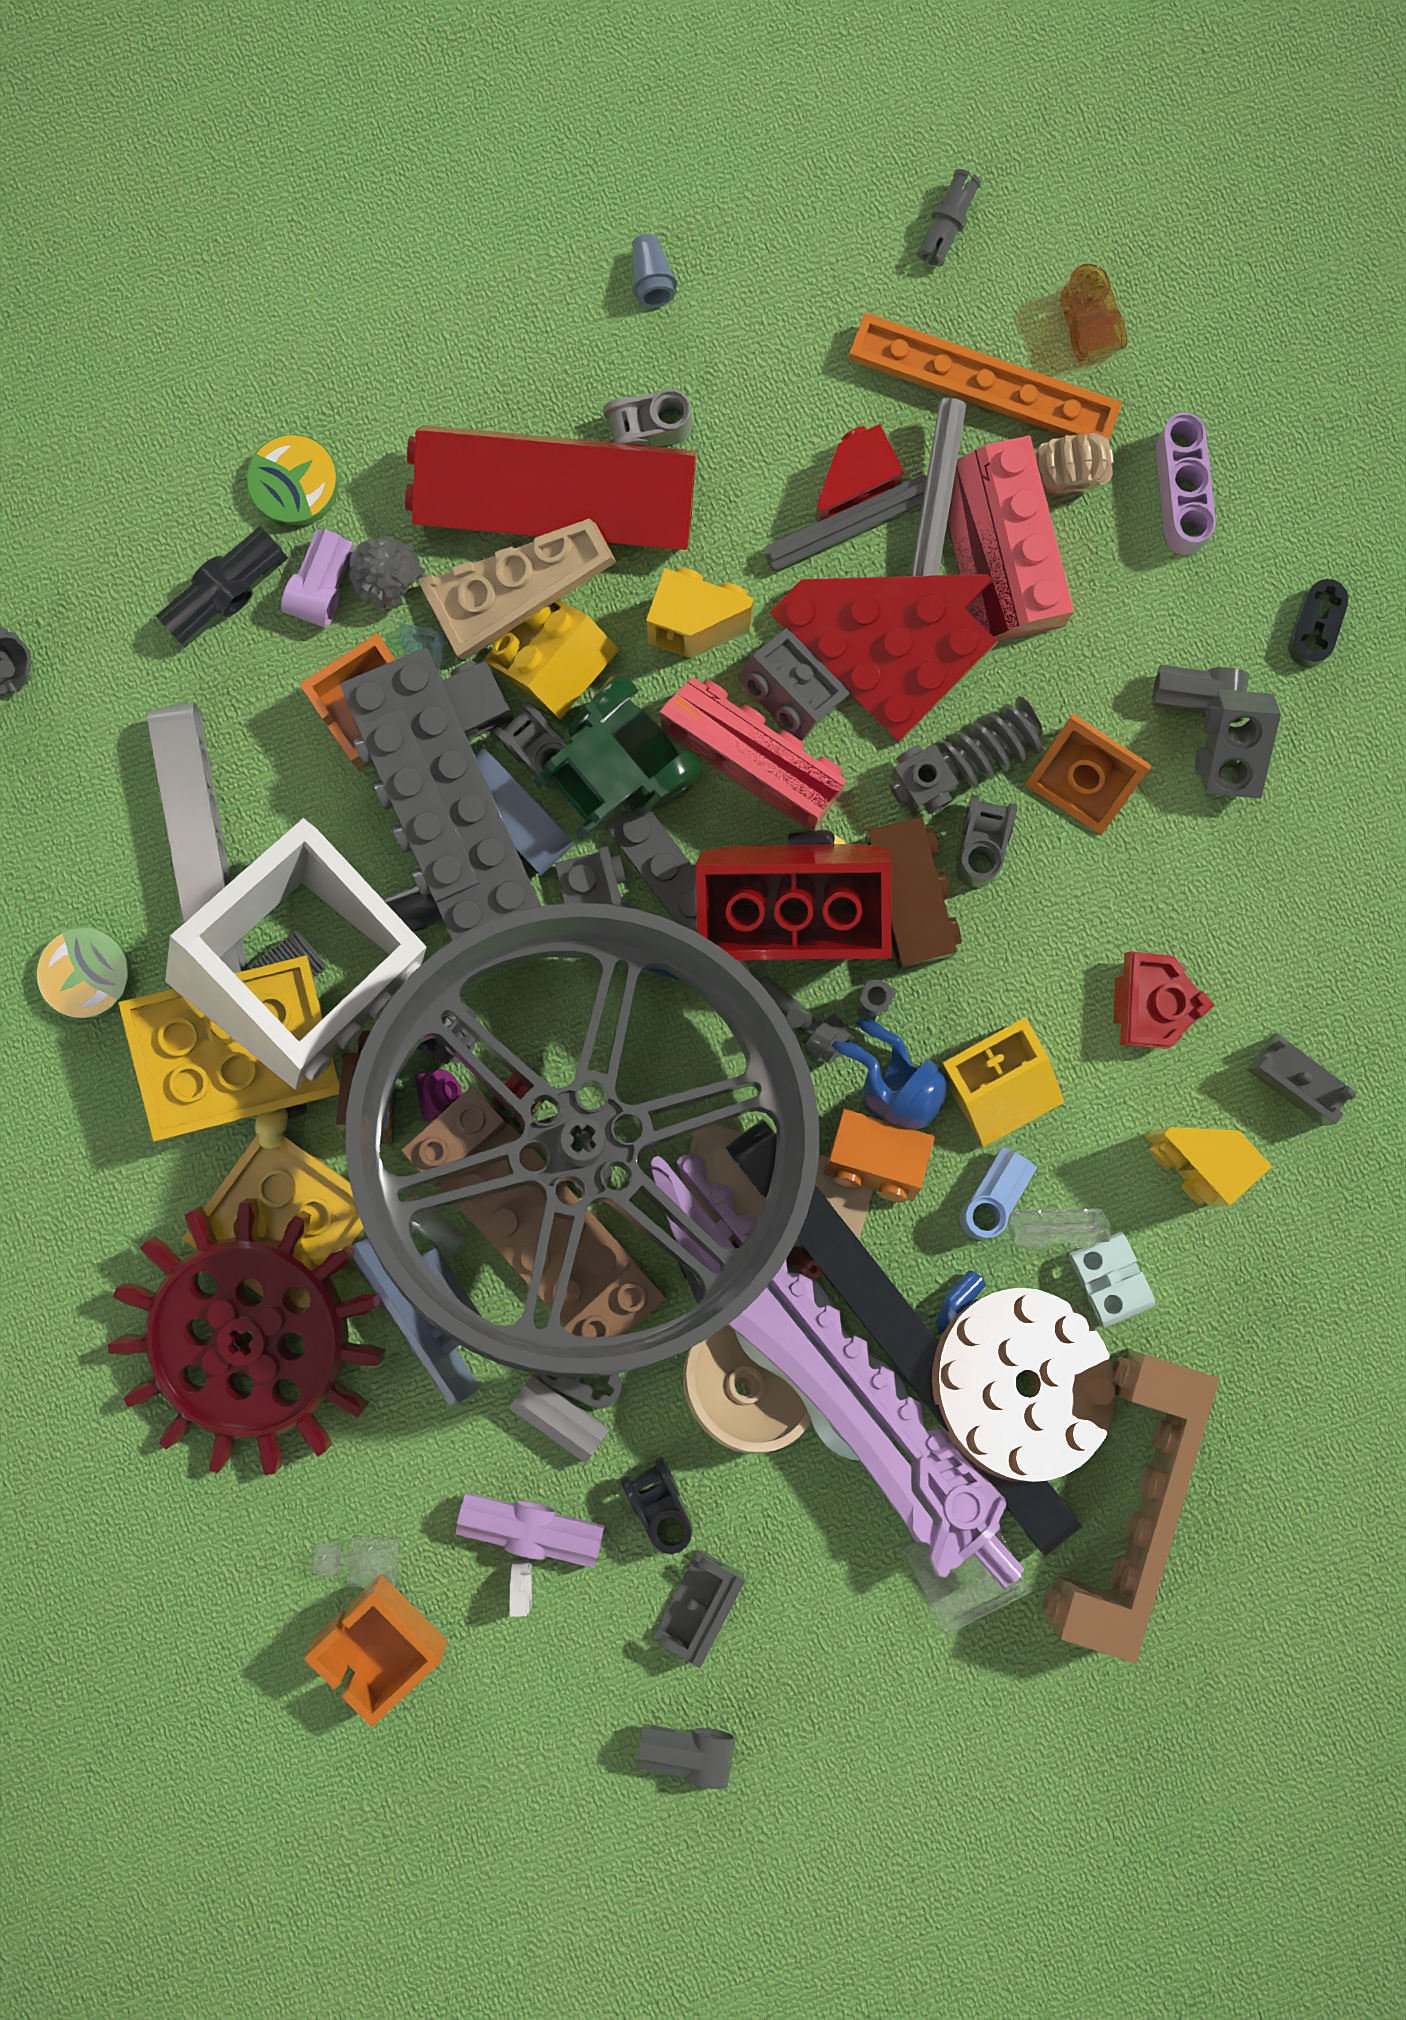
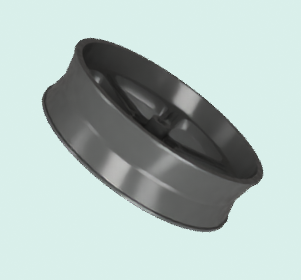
[345,903,819,1377]

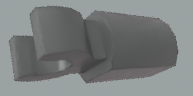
[857,979,895,1021]

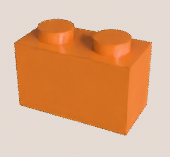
[824,1109,935,1203]

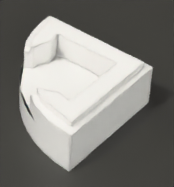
[510,1560,532,1617]

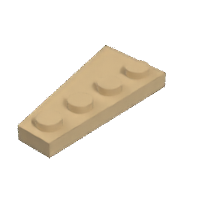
[418,518,616,660]

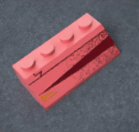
[947,435,1074,641]
[660,677,847,831]

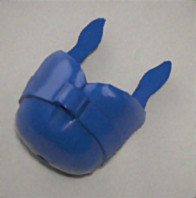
[832,1019,949,1130]

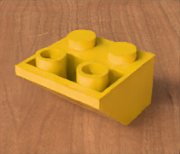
[646,567,754,659]
[483,600,619,719]
[938,1017,1065,1148]
[1145,1127,1272,1206]

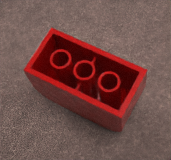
[695,844,892,960]

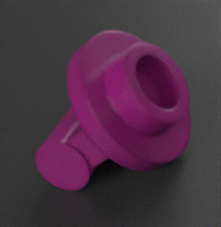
[414,1069,461,1122]

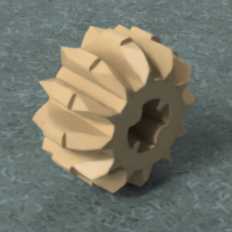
[1035,433,1114,495]

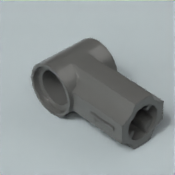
[1152,665,1249,723]
[636,1723,736,1789]

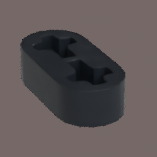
[1288,579,1349,667]

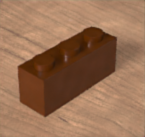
[865,817,962,970]

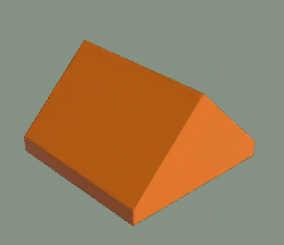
[1025,714,1152,835]

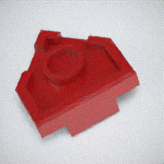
[1113,951,1215,1049]

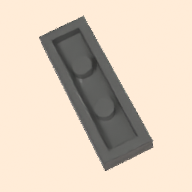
[605,810,697,932]

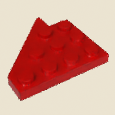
[770,574,998,742]

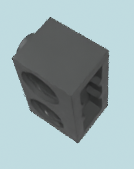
[1195,689,1281,798]

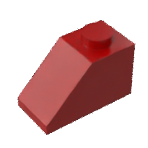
[815,424,904,522]

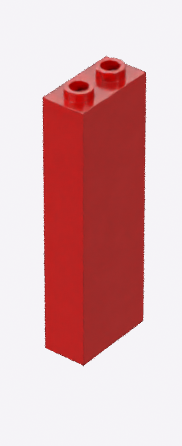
[405,425,697,550]

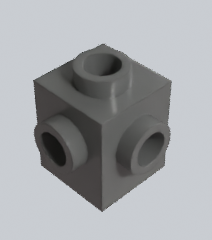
[889,744,960,816]

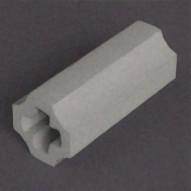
[509,1374,610,1464]

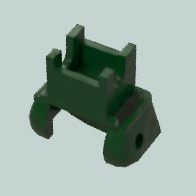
[533,674,701,839]

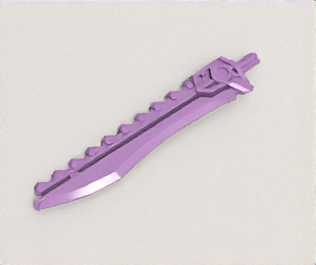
[649,1153,1025,1589]

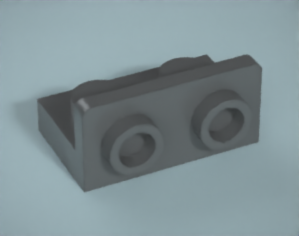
[738,628,851,742]
[555,846,633,908]

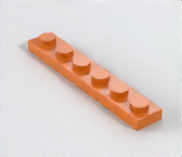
[848,312,1123,440]

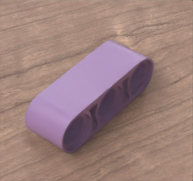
[1155,412,1216,556]

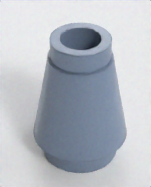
[632,234,677,308]

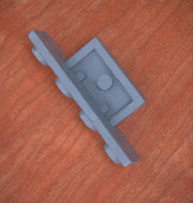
[351,1237,482,1407]

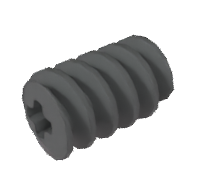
[939,696,1042,790]

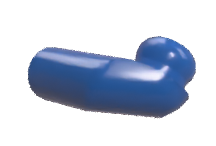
[936,1270,986,1334]

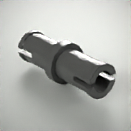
[917,169,981,266]

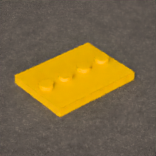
[118,955,340,1142]

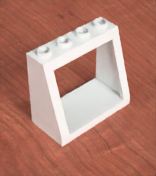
[165,818,427,1090]

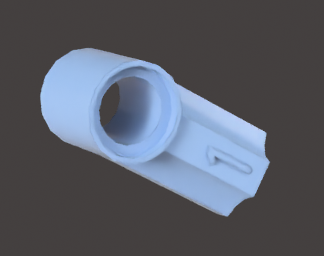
[960,1147,1037,1240]

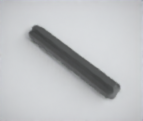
[764,475,927,570]

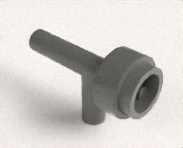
[758,975,853,1064]

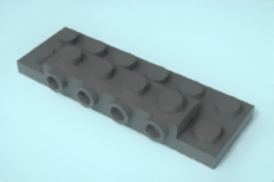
[339,647,541,940]

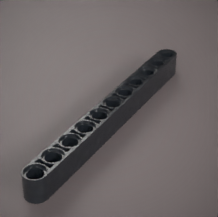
[725,1119,1082,1557]

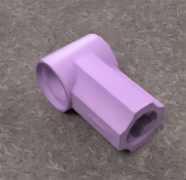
[281,529,355,628]

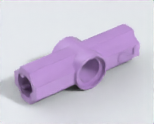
[455,1492,605,1568]

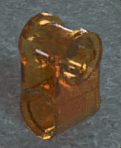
[1060,264,1127,362]

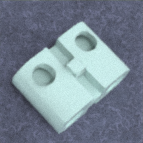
[1069,1231,1156,1329]

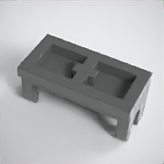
[1247,1033,1357,1126]
[654,1549,745,1668]

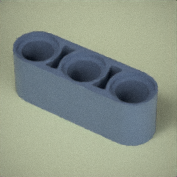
[475,748,574,876]

